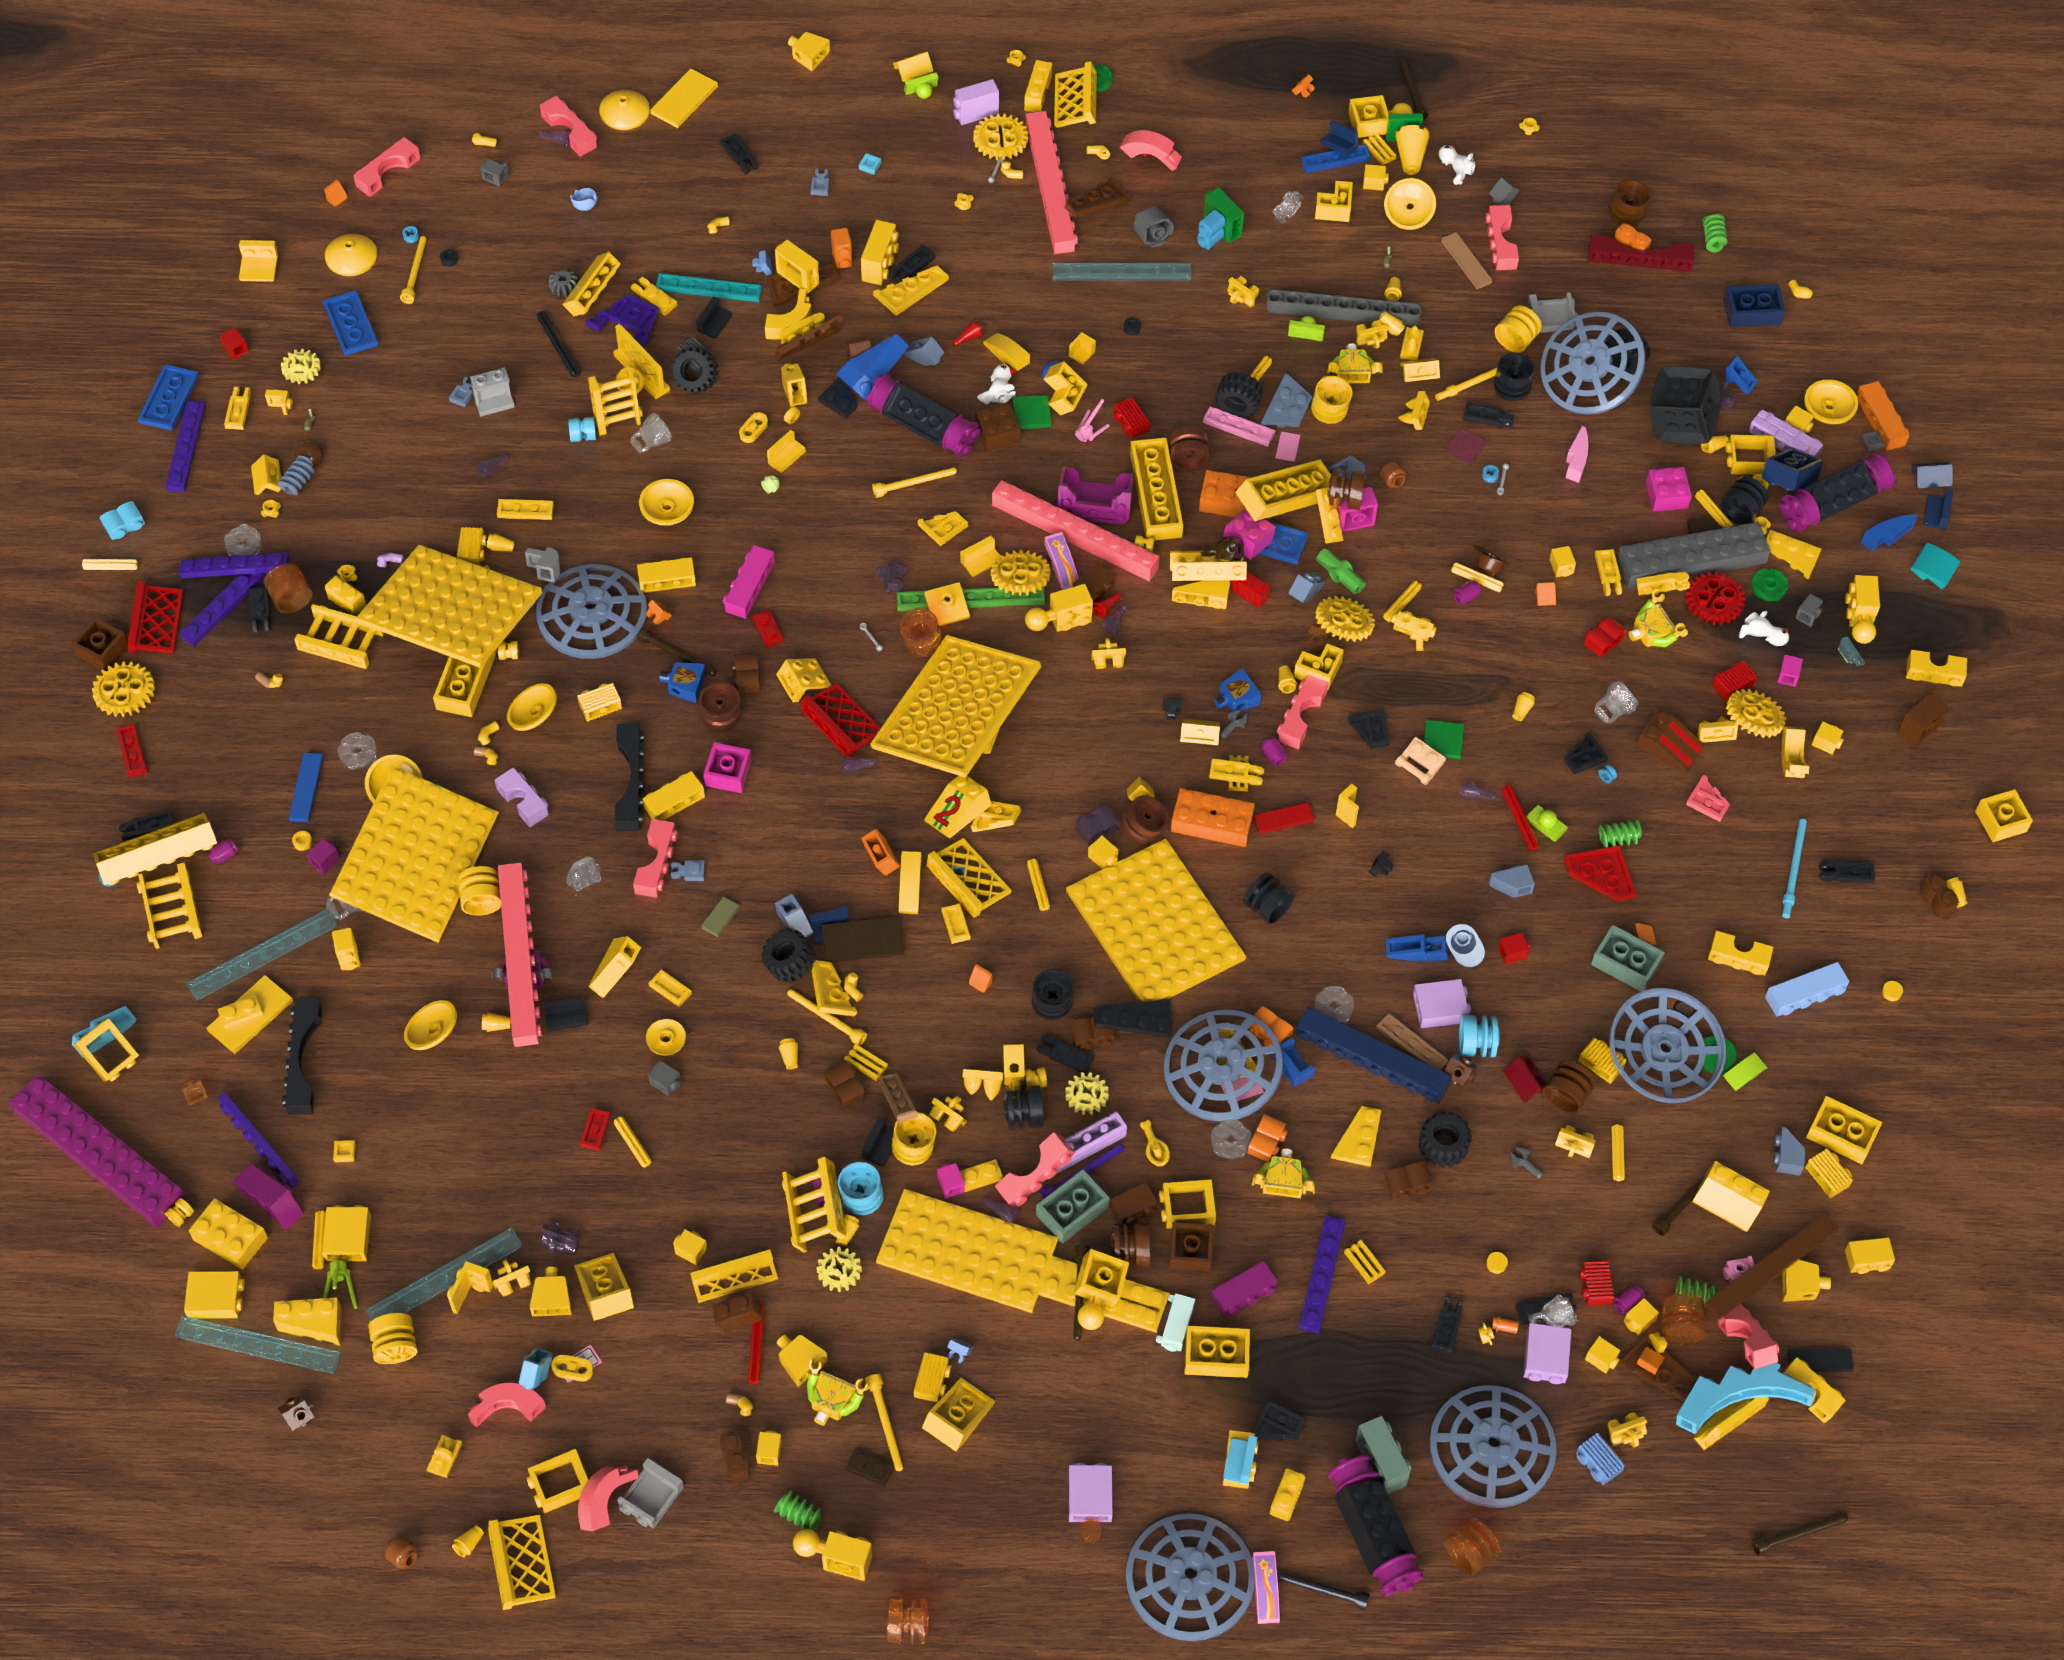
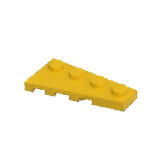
[873,266,949,316]

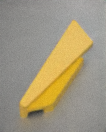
[1694,1397,1769,1450]

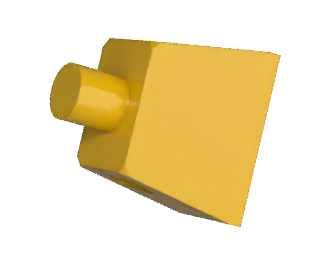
[788,32,830,71]
[781,363,807,407]
[1003,1044,1025,1094]
[1782,1260,1831,1302]
[530,1267,572,1317]
[777,1335,828,1387]

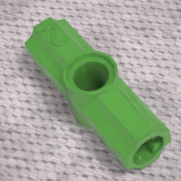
[1316,548,1366,594]

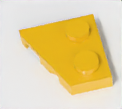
[918,511,968,546]

